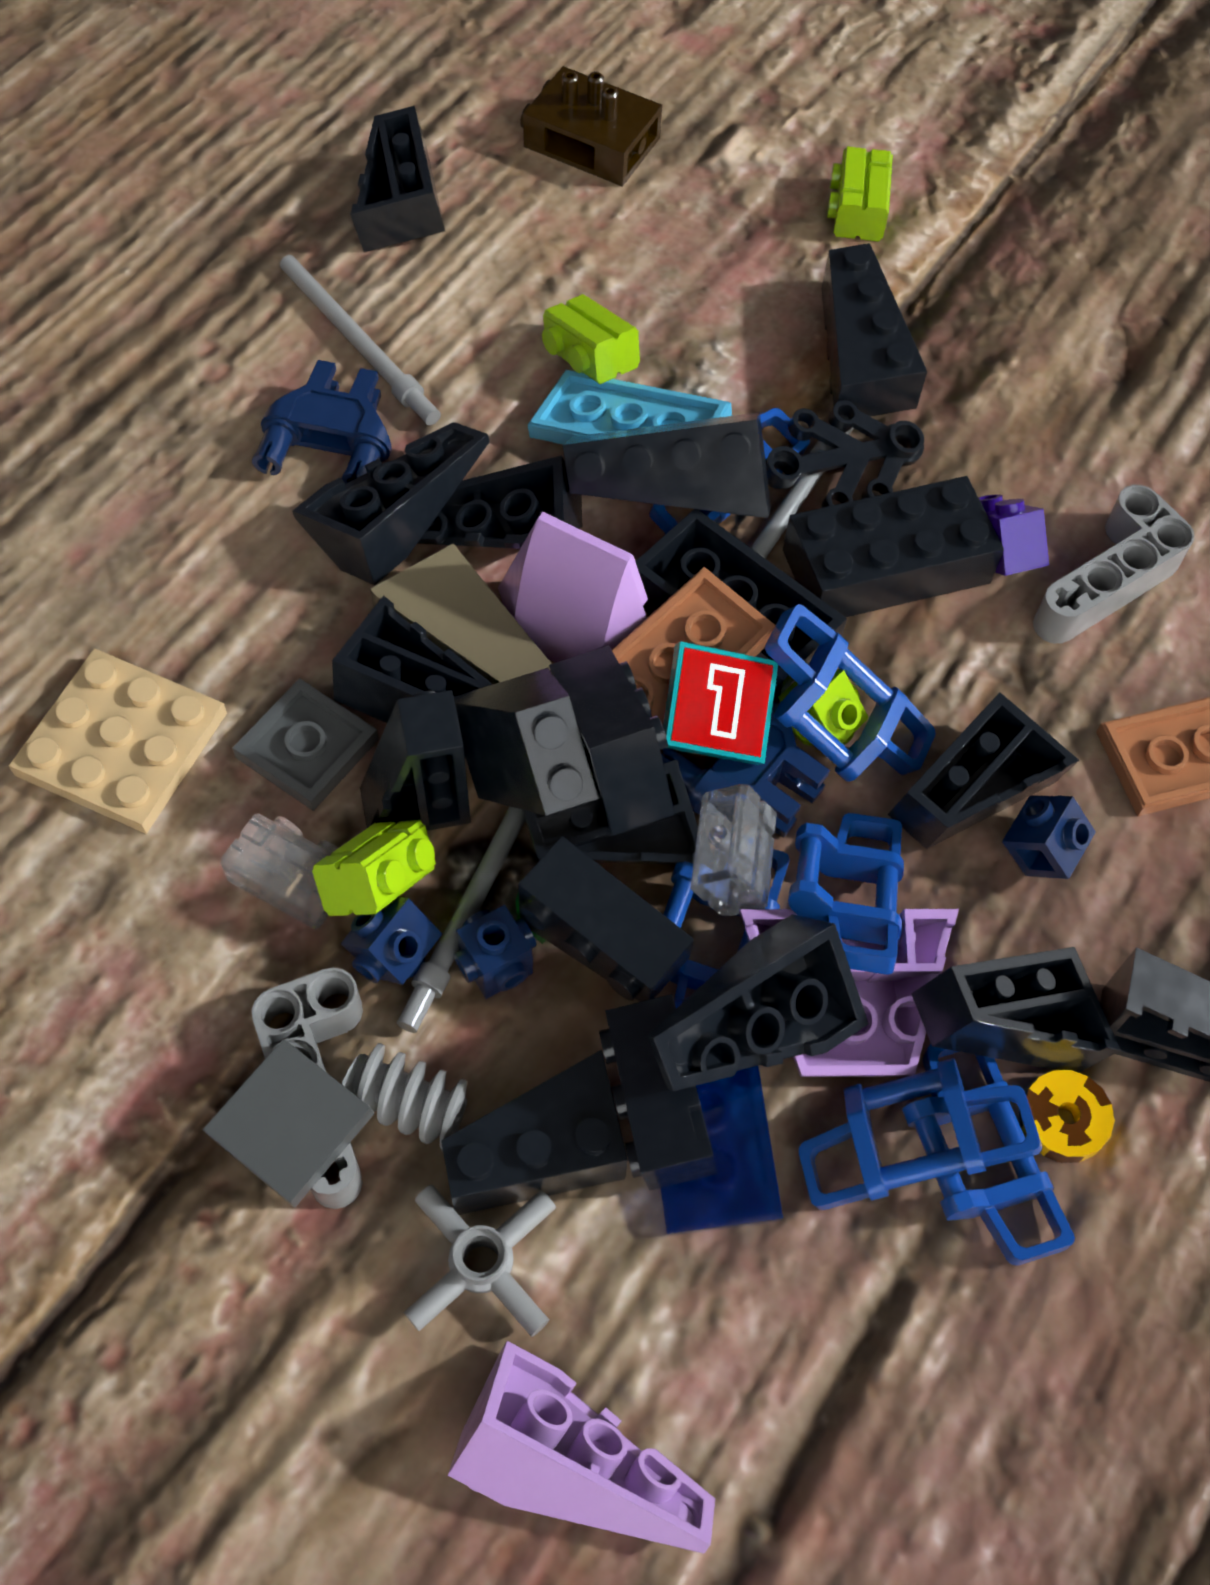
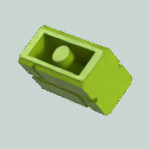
[827,146,893,242]
[542,294,640,384]
[312,820,436,916]

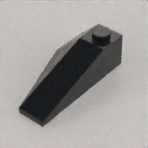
[292,422,490,585]
[417,455,583,549]
[647,914,869,1091]

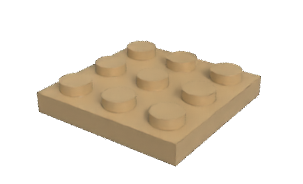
[9,648,227,834]

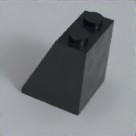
[454,668,599,816]

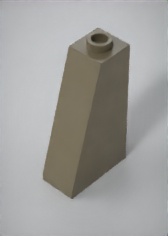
[370,544,551,684]

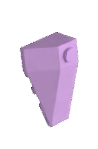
[448,1341,715,1553]

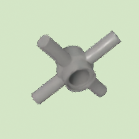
[404,1185,556,1337]

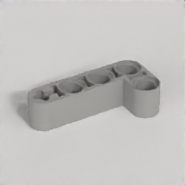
[1033,485,1195,643]
[252,967,363,1209]

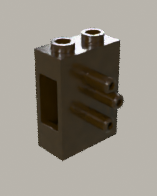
[520,66,662,187]

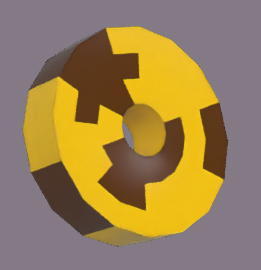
[1019,1070,1115,1163]

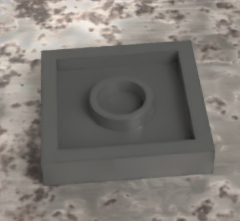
[232,678,379,811]
[203,1038,374,1208]

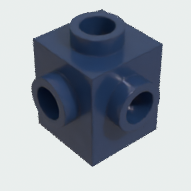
[1002,795,1096,879]
[341,897,442,985]
[453,905,537,999]

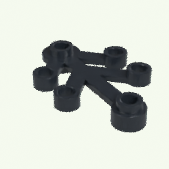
[765,400,924,508]

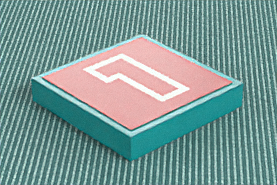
[663,641,778,765]

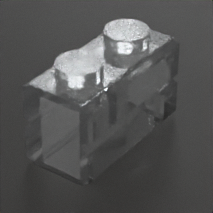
[690,784,777,916]
[220,813,338,930]

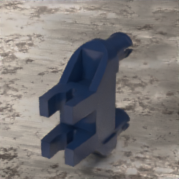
[252,360,392,484]
[661,700,830,838]

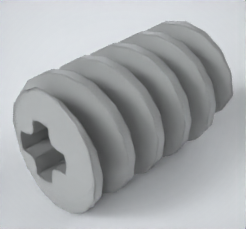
[342,1043,467,1151]

